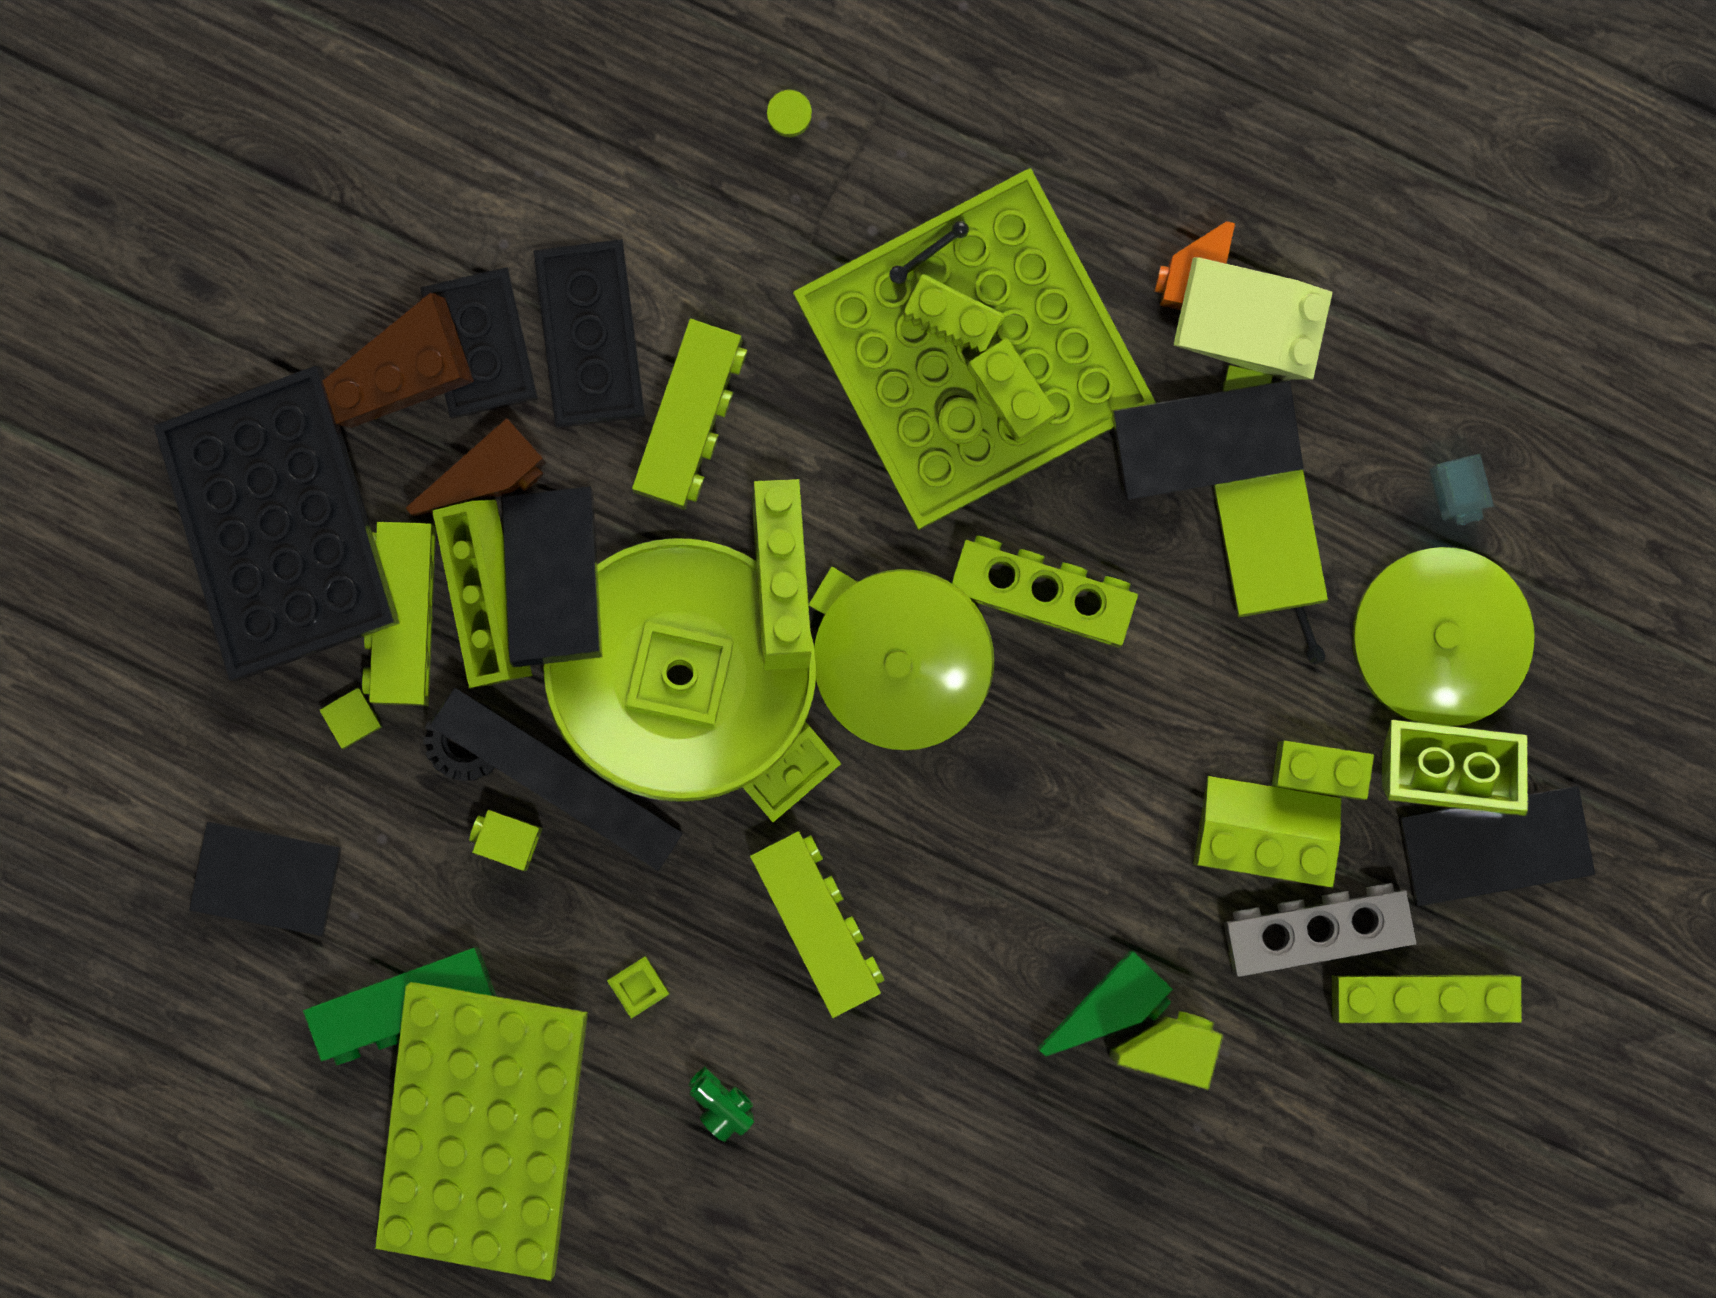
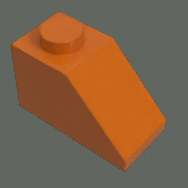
[1154,221,1235,310]

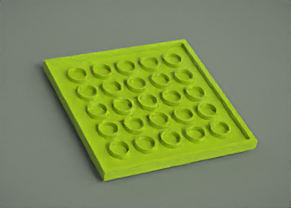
[793,168,1156,531]

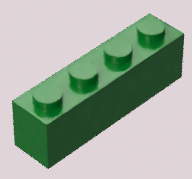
[303,946,497,1066]

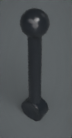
[889,221,969,284]
[1295,606,1325,665]

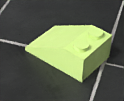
[1174,257,1332,380]

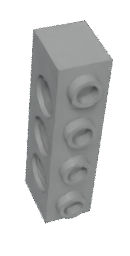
[1223,883,1416,977]

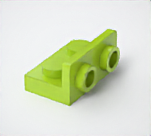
[743,722,841,822]

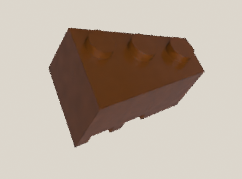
[323,292,474,428]

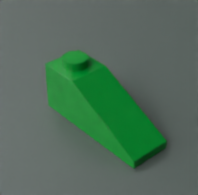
[1037,950,1173,1056]

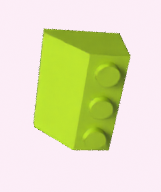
[1382,720,1527,816]
[1193,776,1341,887]
[1109,1011,1223,1089]

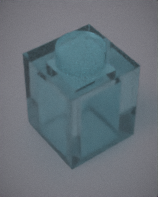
[1430,454,1494,525]

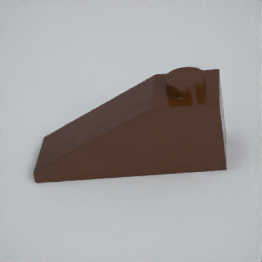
[406,418,546,519]

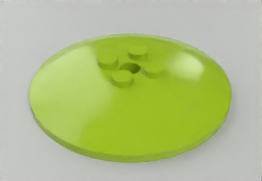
[544,538,816,801]

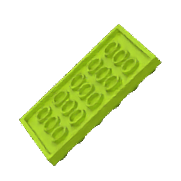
[375,982,588,1281]

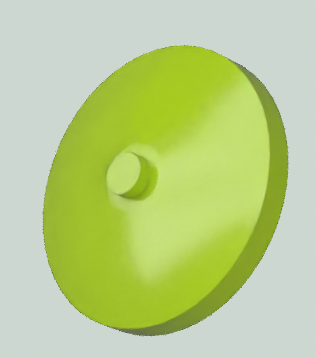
[1352,547,1534,727]
[814,569,994,750]

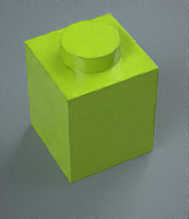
[469,810,543,871]

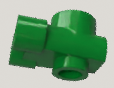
[689,1067,754,1142]

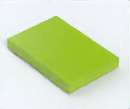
[1213,469,1328,617]

